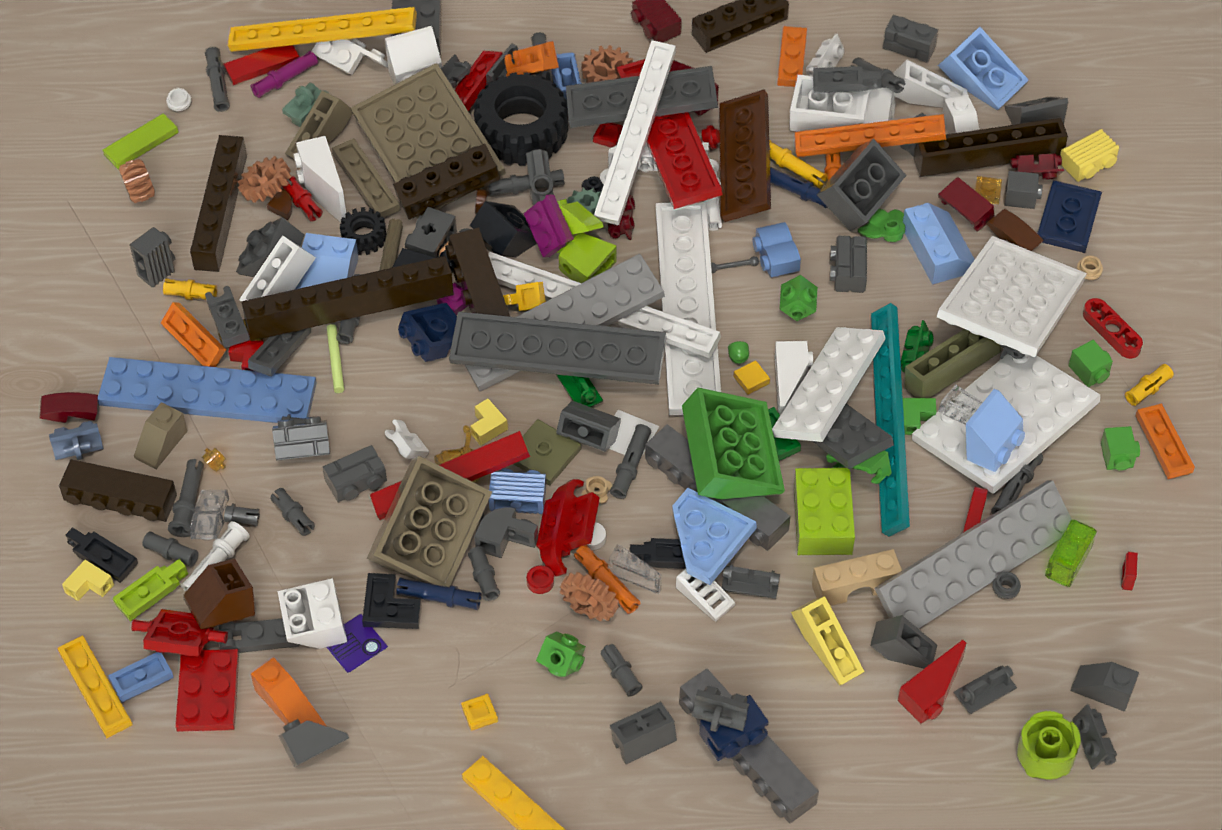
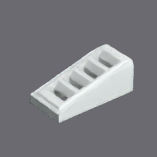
[676,569,735,622]

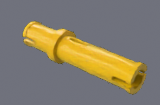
[769,140,827,188]

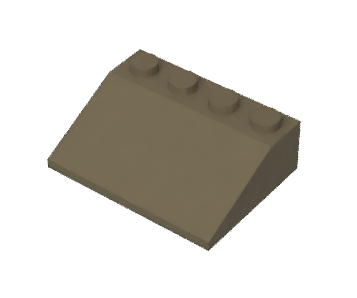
[367,456,492,587]

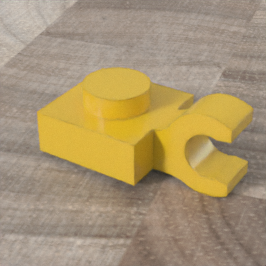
[503,282,546,311]

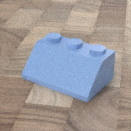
[903,203,975,285]

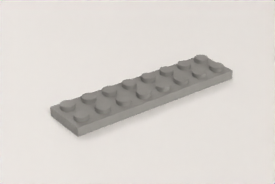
[465,254,665,392]
[874,480,1076,629]

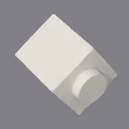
[942,94,979,134]

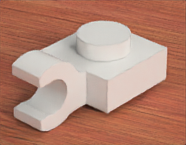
[385,419,429,459]

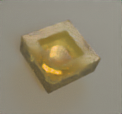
[975,176,1002,205]

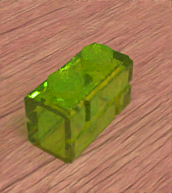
[1045,519,1097,587]

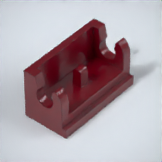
[938,177,995,231]

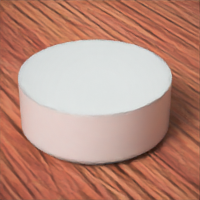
[587,522,606,550]

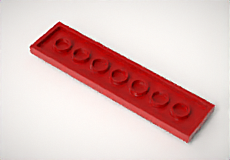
[617,59,722,209]

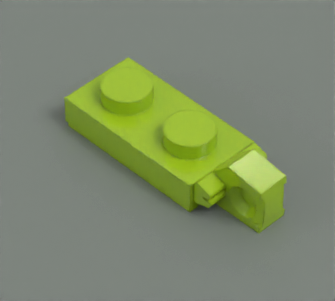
[112,559,188,621]

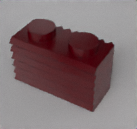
[631,0,682,43]

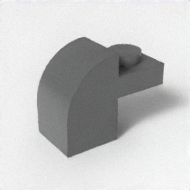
[474,507,538,558]

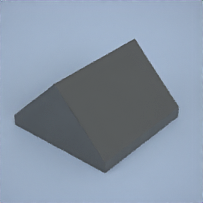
[1005,96,1068,125]

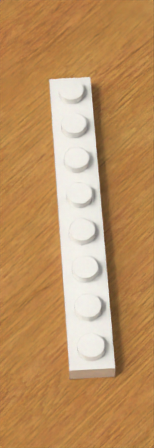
[594,40,676,225]

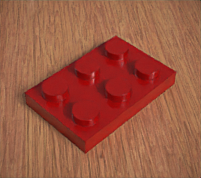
[175,649,239,732]

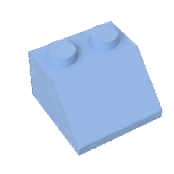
[966,389,1025,472]

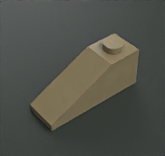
[285,90,353,159]

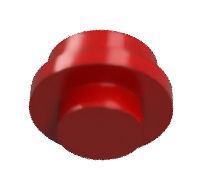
[701,125,720,150]

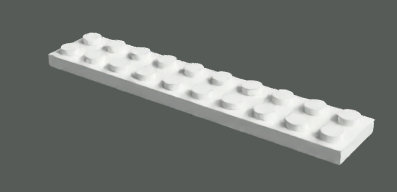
[656,202,721,415]

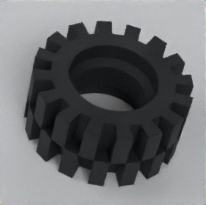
[340,207,387,255]

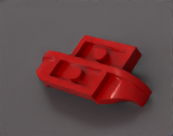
[536,479,600,577]

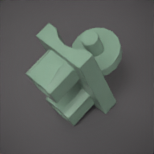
[282,82,329,127]

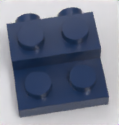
[398,303,457,362]

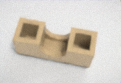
[812,549,902,606]

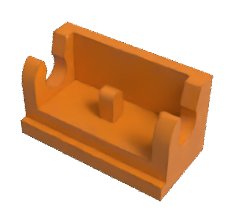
[505,41,559,77]

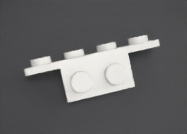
[307,18,388,75]

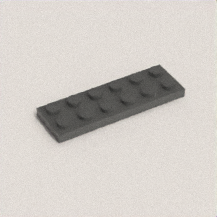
[566,66,718,128]

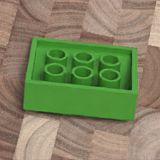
[682,387,785,499]

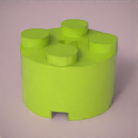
[1017,711,1081,779]

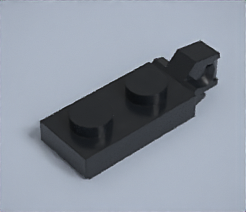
[65,527,138,583]
[629,538,686,569]

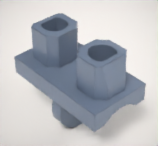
[49,421,103,460]

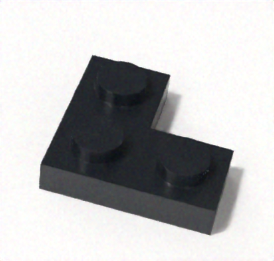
[362,573,422,629]

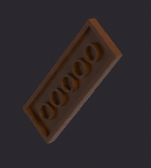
[719,89,771,222]

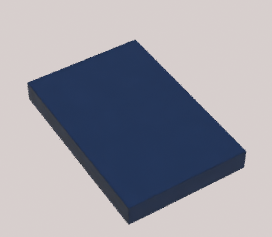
[1037,180,1102,253]

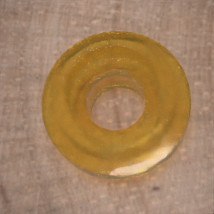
[201,448,226,472]

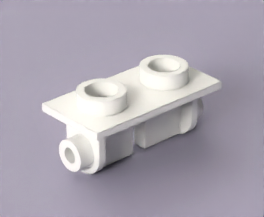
[806,34,845,76]

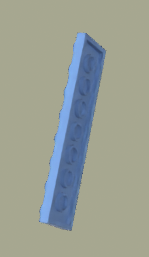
[98,357,317,423]

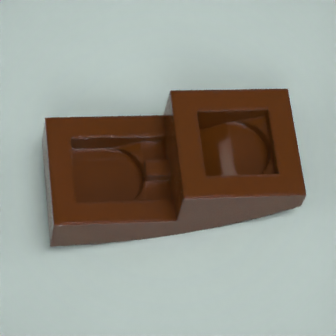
[986,208,1044,251]

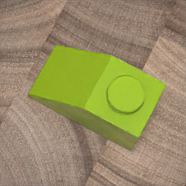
[557,199,603,235]

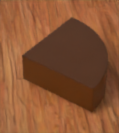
[267,188,292,220]

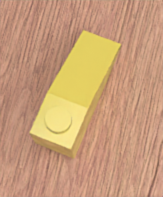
[791,596,865,685]

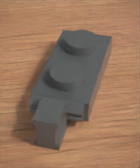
[813,66,882,93]

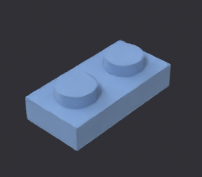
[108,652,174,703]

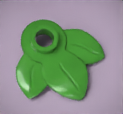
[858,209,906,242]

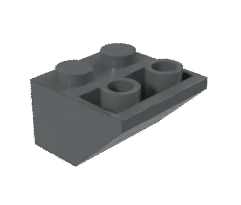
[236,217,305,277]

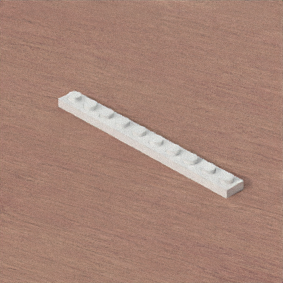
[488,252,721,358]

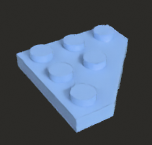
[672,488,757,585]

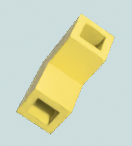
[470,399,508,446]
[62,560,114,601]

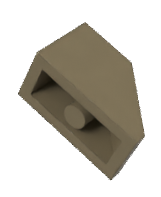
[134,402,187,470]

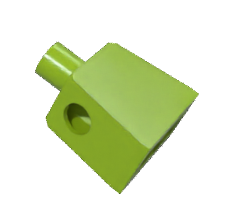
[556,233,617,283]

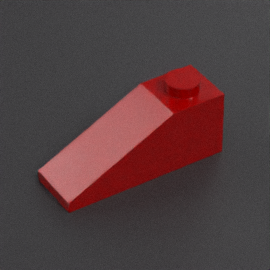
[898,640,967,724]

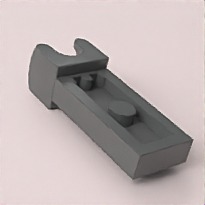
[205,286,250,348]

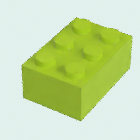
[794,468,855,555]

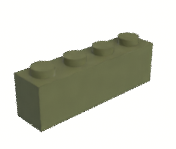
[905,329,1002,398]

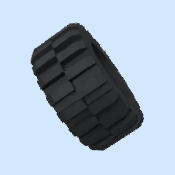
[474,72,568,166]

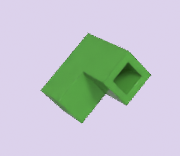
[903,398,937,435]

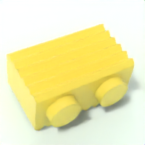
[1060,129,1119,182]

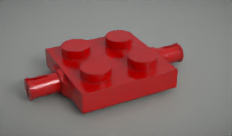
[131,609,228,656]

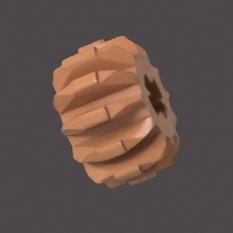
[119,159,155,203]

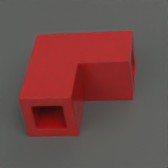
[228,340,264,371]

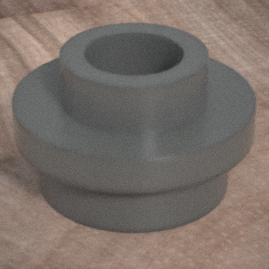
[992,572,1021,599]

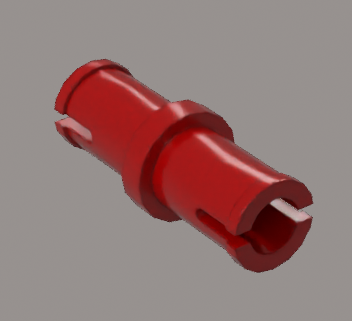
[282,176,323,221]

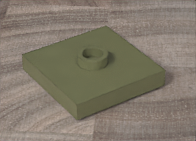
[514,419,581,486]

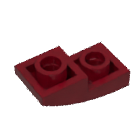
[39,392,98,423]

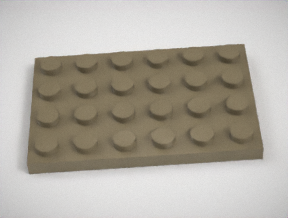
[351,63,506,219]

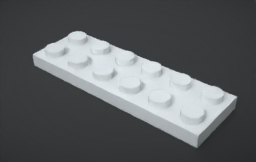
[772,327,886,442]

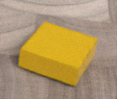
[733,360,770,395]
[461,694,498,731]

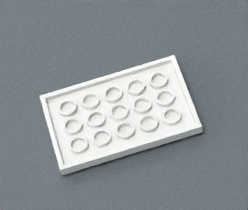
[937,236,1087,357]
[912,354,1100,494]

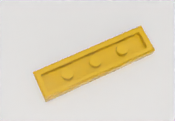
[57,635,132,739]

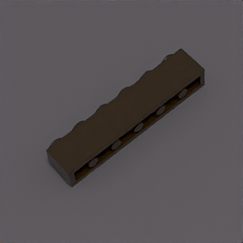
[914,118,1068,177]
[190,135,247,272]

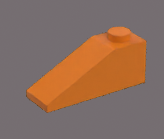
[251,657,327,726]

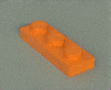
[777,26,807,87]
[161,302,226,367]
[1135,403,1195,479]

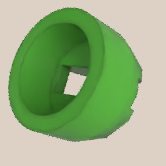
[728,341,749,364]

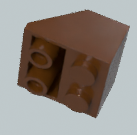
[183,558,255,629]

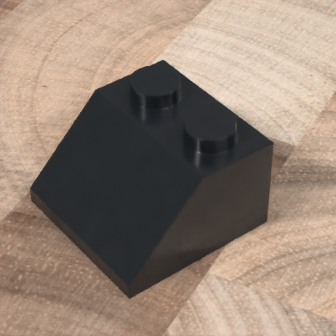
[470,201,537,258]

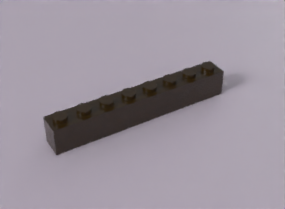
[241,256,454,341]

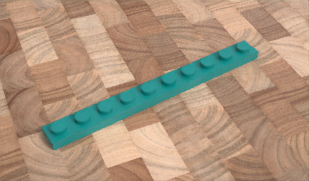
[871,303,910,537]

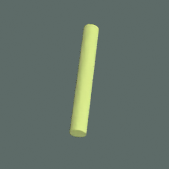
[327,324,344,393]

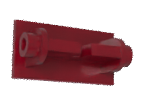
[1010,153,1064,180]
[608,195,635,240]

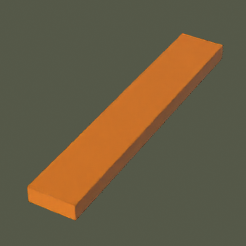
[795,114,946,157]

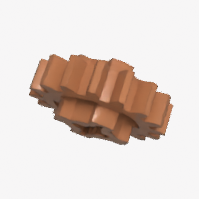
[581,45,633,83]
[238,156,291,203]
[559,572,619,621]

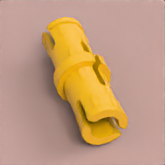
[163,278,218,300]
[1125,364,1174,406]

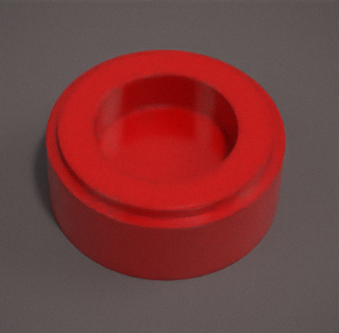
[526,565,554,594]

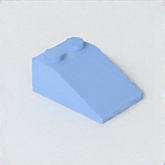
[938,27,1028,110]
[295,233,359,289]

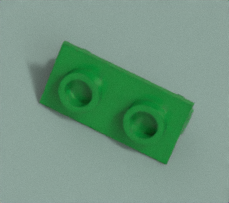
[901,320,934,373]
[556,374,603,407]

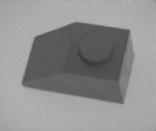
[870,615,937,669]
[1071,662,1139,712]
[279,719,349,767]

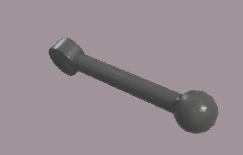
[711,256,759,273]

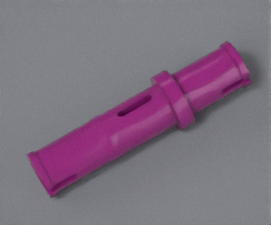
[250,51,318,98]

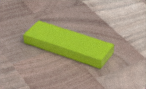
[102,113,179,169]

